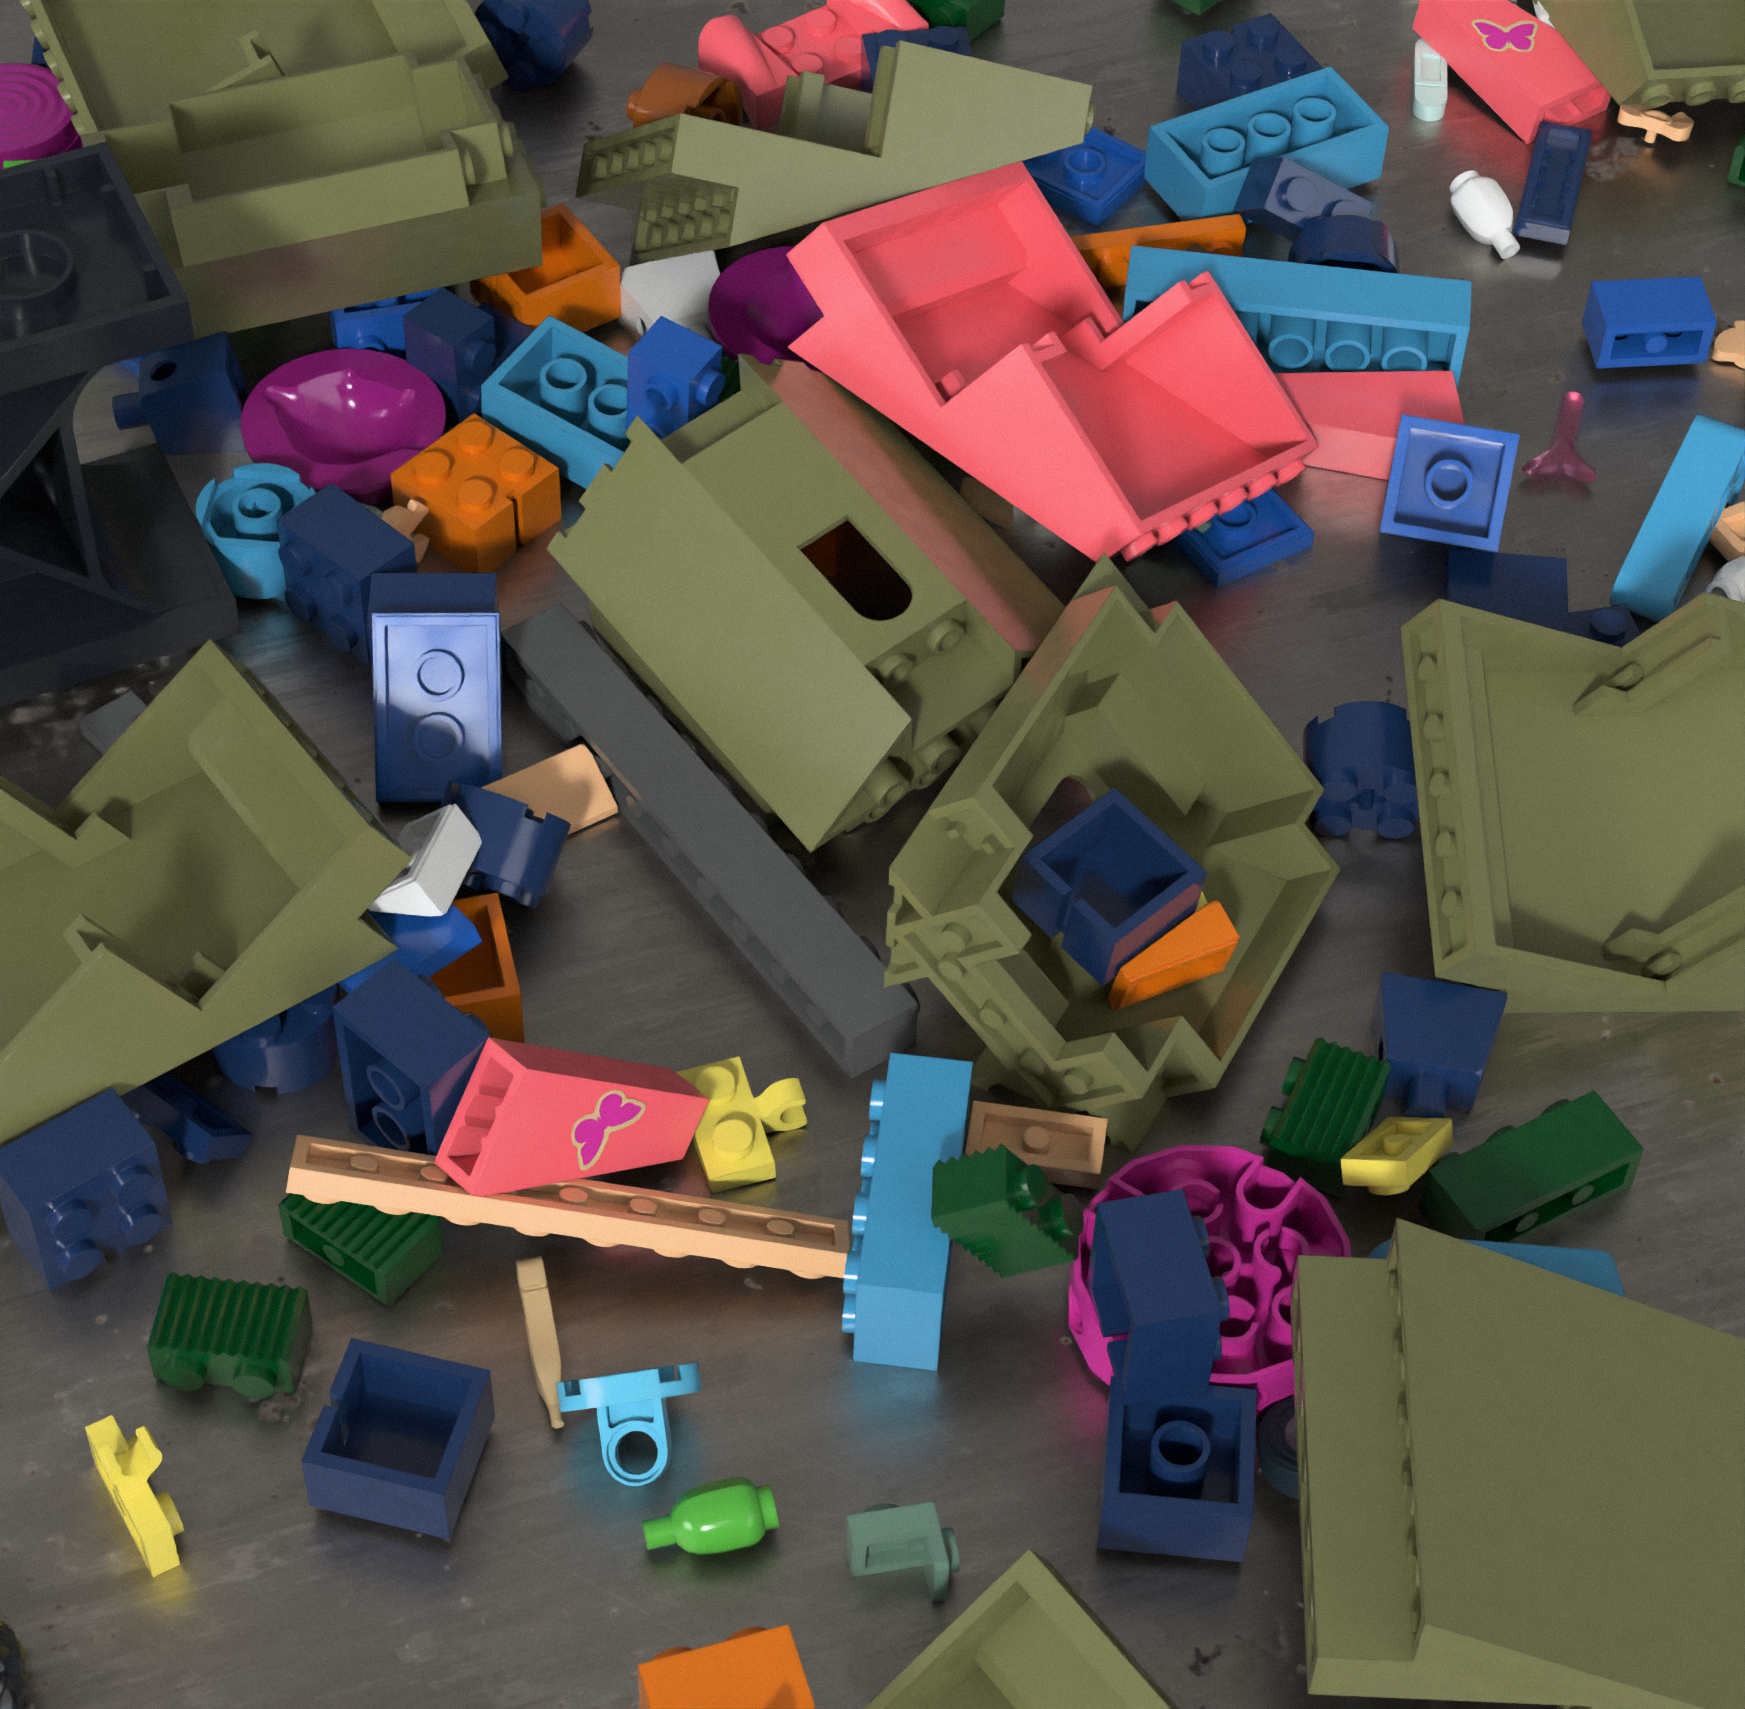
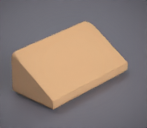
[481,744,618,835]

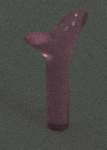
[1522,392,1597,483]

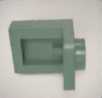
[845,1501,960,1602]

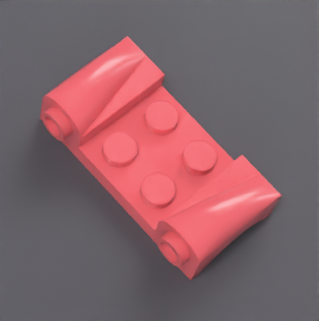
[698,0,929,130]

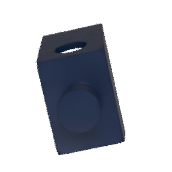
[112,331,250,456]
[1372,971,1507,1118]

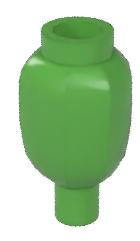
[642,1477,779,1555]

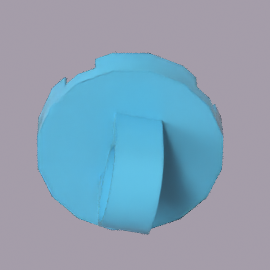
[556,1362,702,1486]

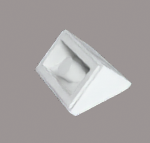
[368,803,482,917]

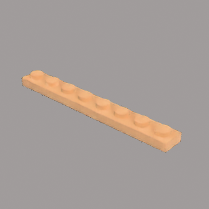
[286,1134,850,1279]

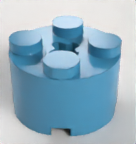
[196,463,316,601]

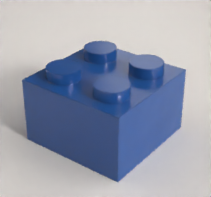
[1379,414,1520,552]

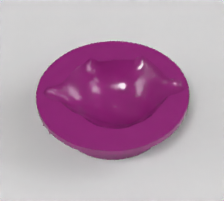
[0,63,83,169]
[708,246,824,372]
[240,349,446,505]

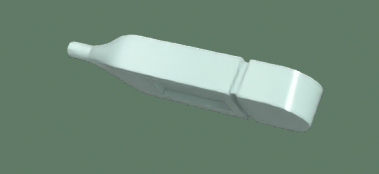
[1412,38,1447,121]

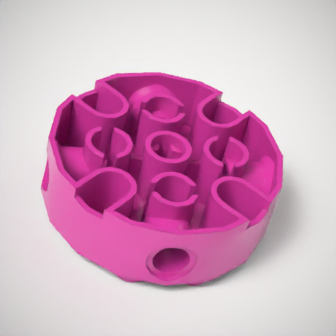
[1067,1145,1351,1420]

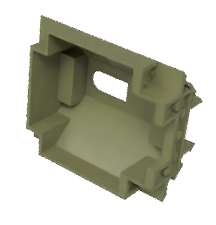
[81,50,547,340]
[546,353,1066,853]
[884,552,1341,1155]

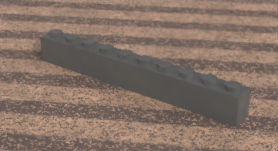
[501,603,920,1079]

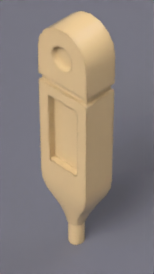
[515,1256,564,1428]

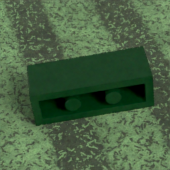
[1419,1090,1644,1244]

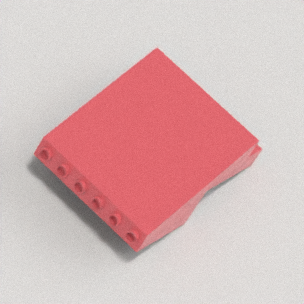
[786,161,1320,563]

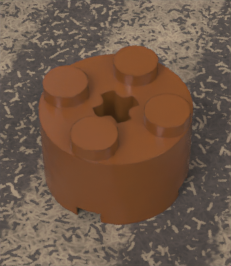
[626,62,743,128]

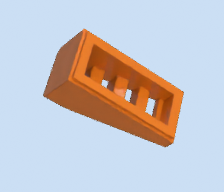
[1106,900,1240,1010]

